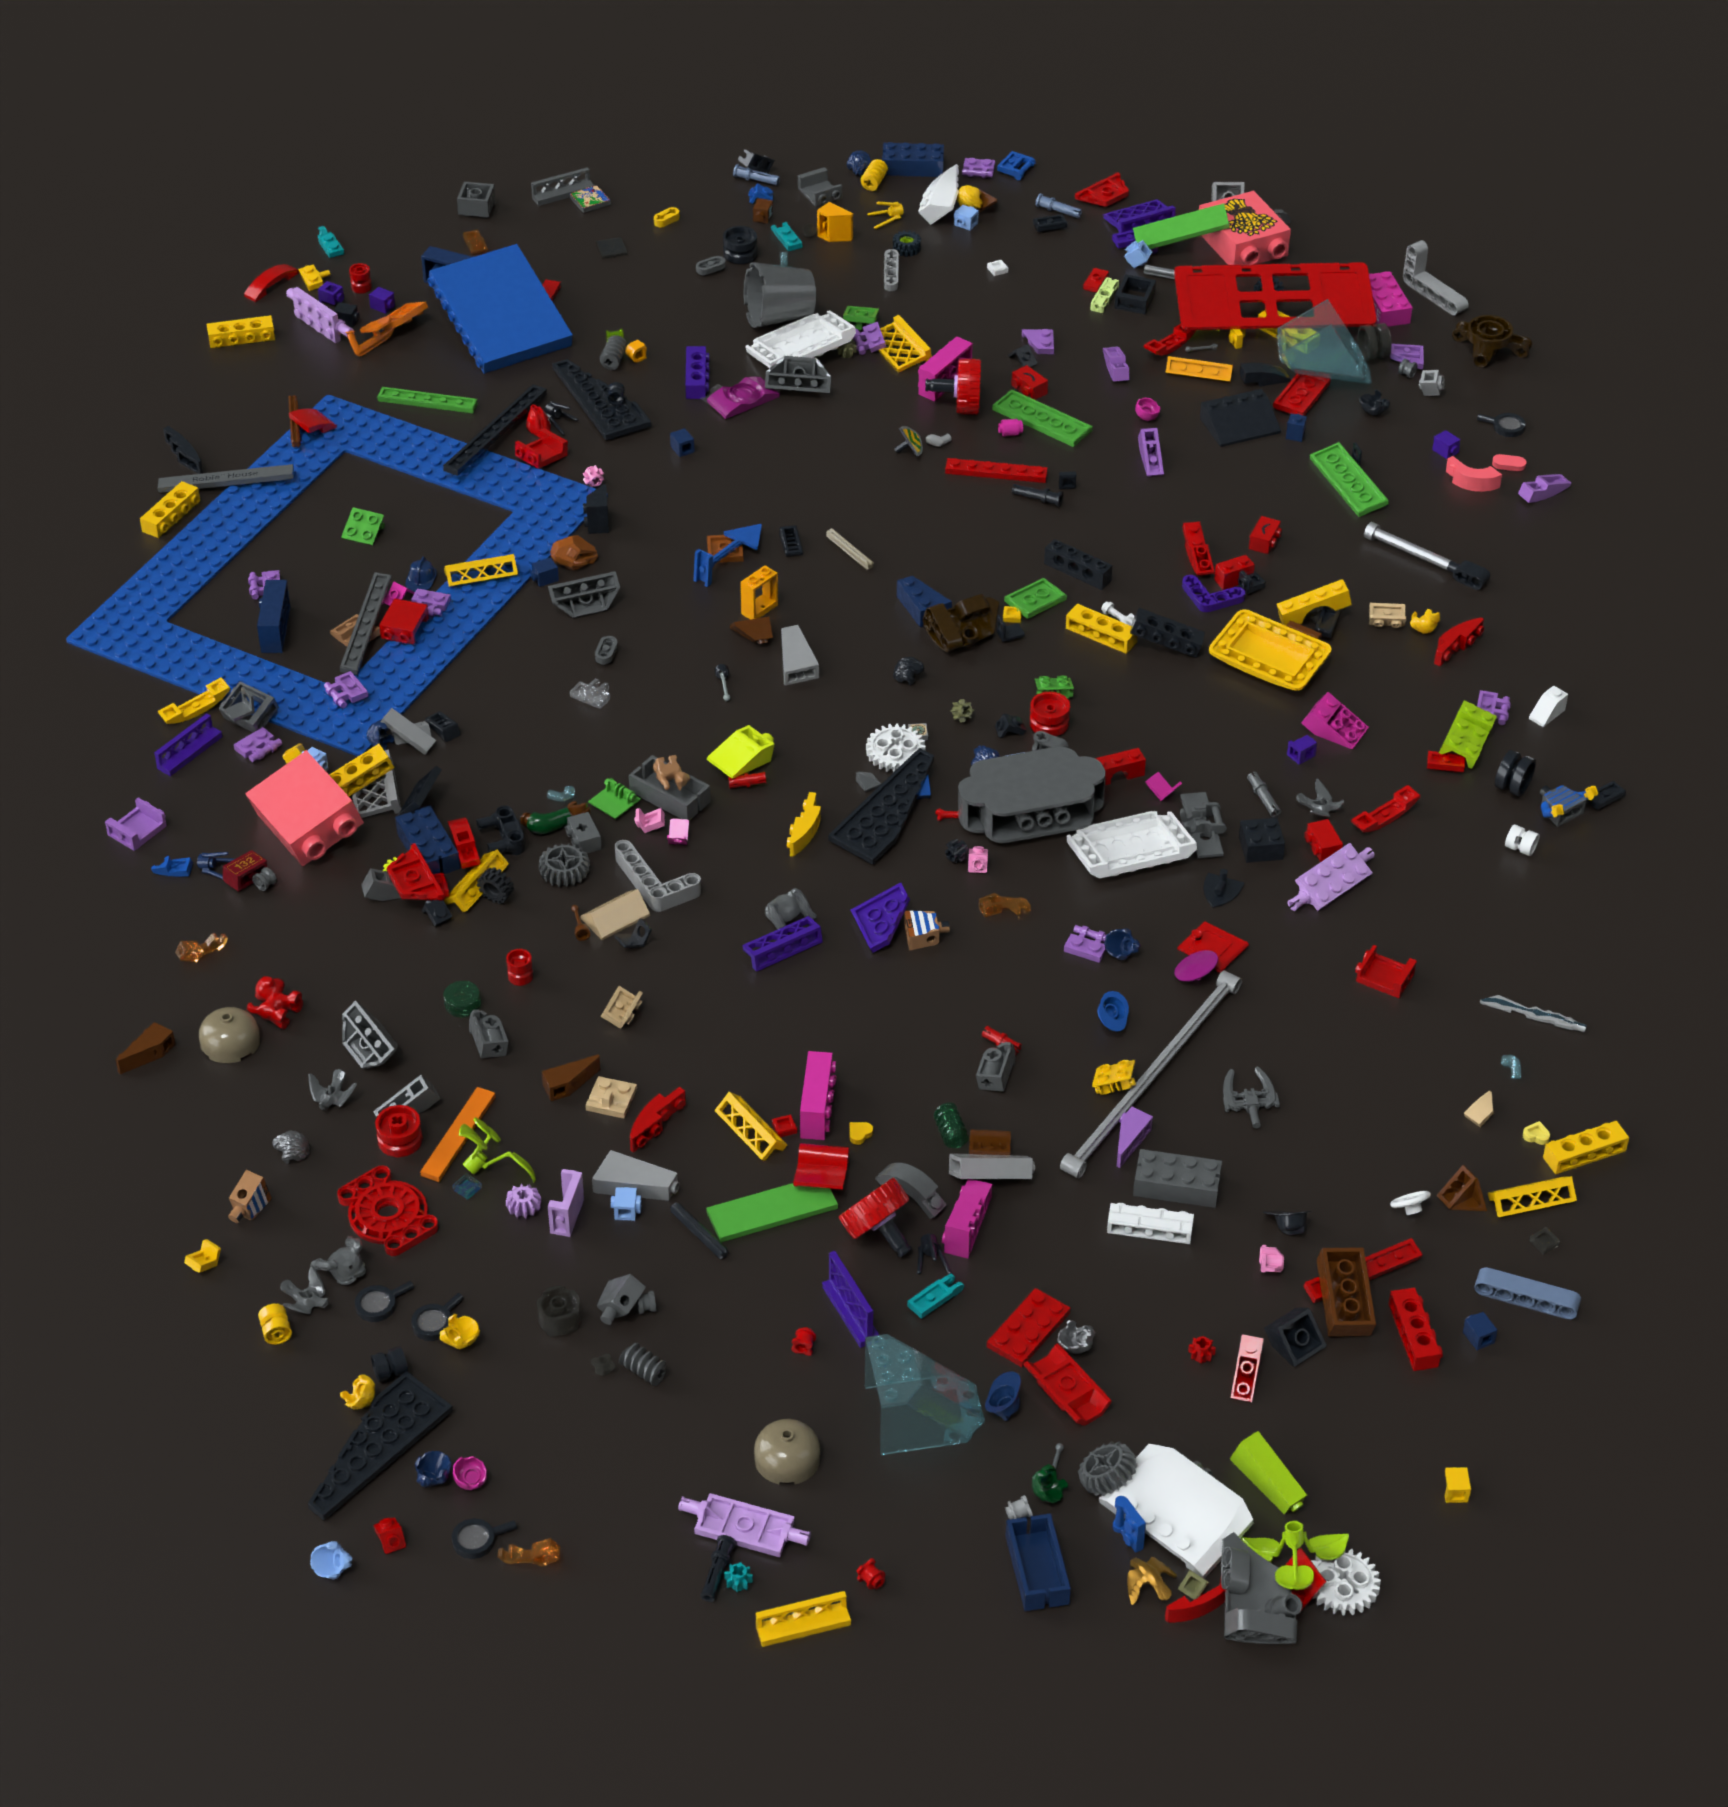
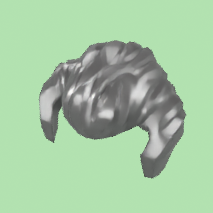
[272,1130,310,1164]
[1058,1320,1096,1354]

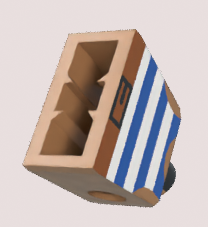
[904,911,950,950]
[228,1170,272,1223]

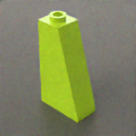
[1230,1431,1307,1514]

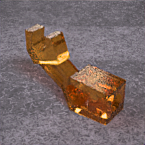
[978,893,1031,917]
[175,933,228,962]
[498,1538,560,1567]

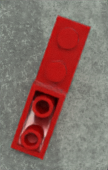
[1182,522,1215,575]
[1434,618,1484,666]
[447,817,481,869]
[630,1087,686,1153]

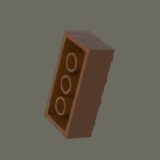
[1317,1248,1376,1336]

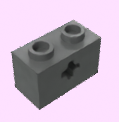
[565,812,601,853]

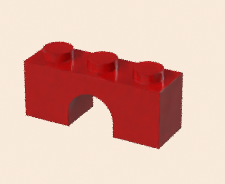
[1095,748,1146,785]

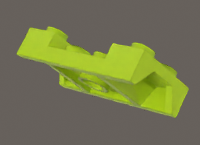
[1439,700,1497,769]

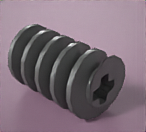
[600,335,627,370]
[619,1343,666,1386]

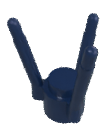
[197,852,234,879]

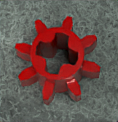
[1188,1336,1216,1364]

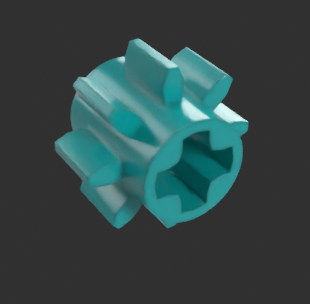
[724,1562,753,1592]

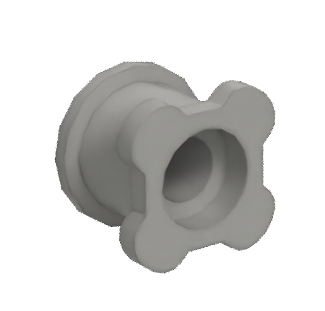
[1005,1496,1033,1520]

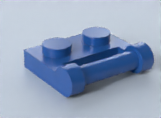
[997,151,1036,180]
[1112,1496,1146,1553]

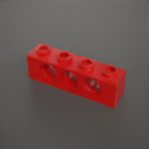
[1388,1287,1443,1371]

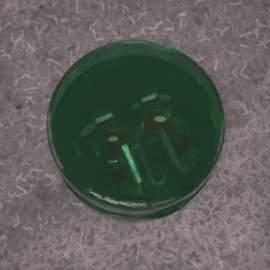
[443,981,481,1017]

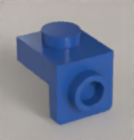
[748,183,773,204]

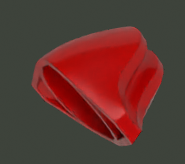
[526,405,551,437]

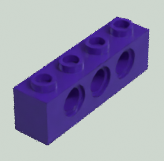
[686,346,709,399]

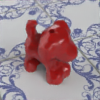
[247,976,303,1029]

